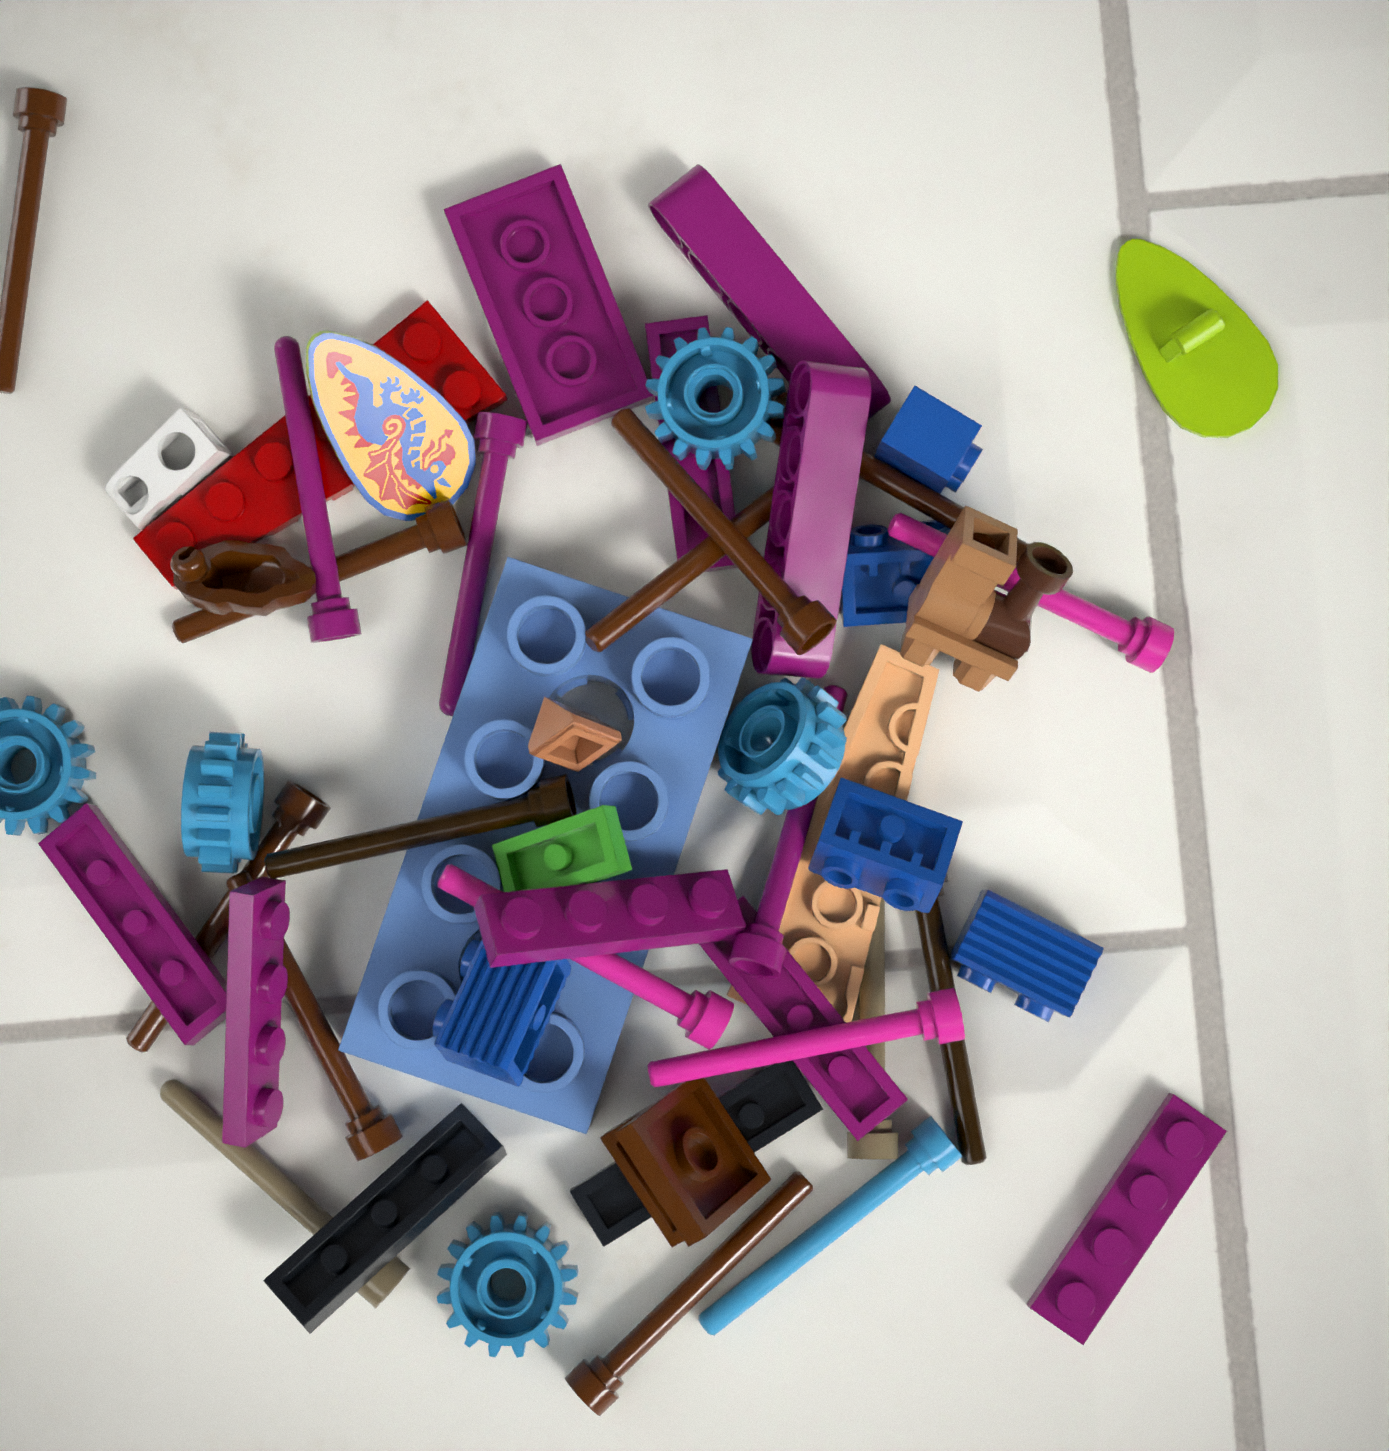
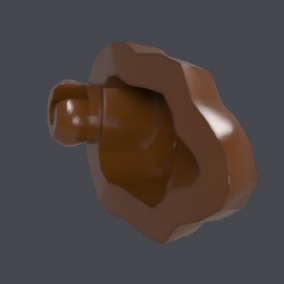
[170,540,316,616]

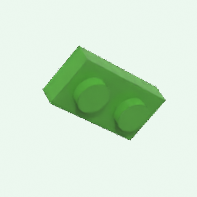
[492,805,632,892]

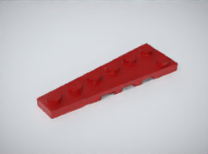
[132,300,508,590]

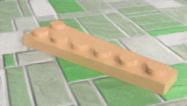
[727,644,939,1023]

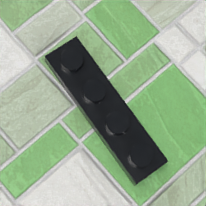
[570,1060,823,1247]
[263,1103,507,1334]

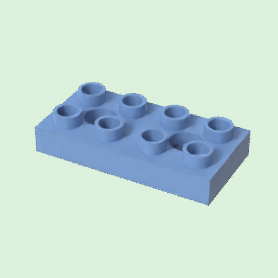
[338,557,753,1134]

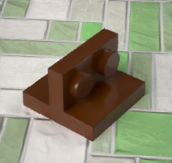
[600,1078,772,1248]

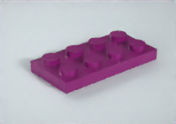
[443,164,654,446]

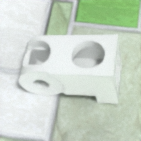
[105,408,235,530]

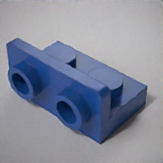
[841,520,951,627]
[808,777,963,913]

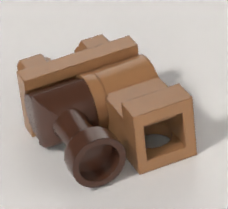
[900,505,1073,692]

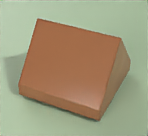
[528,697,622,772]

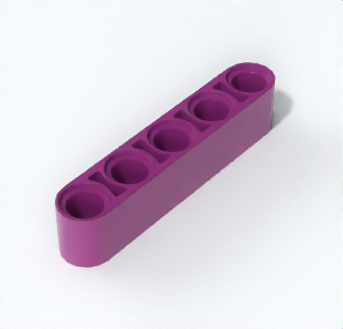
[648,164,891,421]
[751,360,871,678]

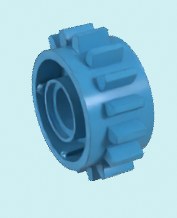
[645,327,786,470]
[717,677,847,815]
[0,696,97,836]
[181,732,264,874]
[437,1212,579,1358]

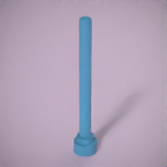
[698,1116,963,1336]

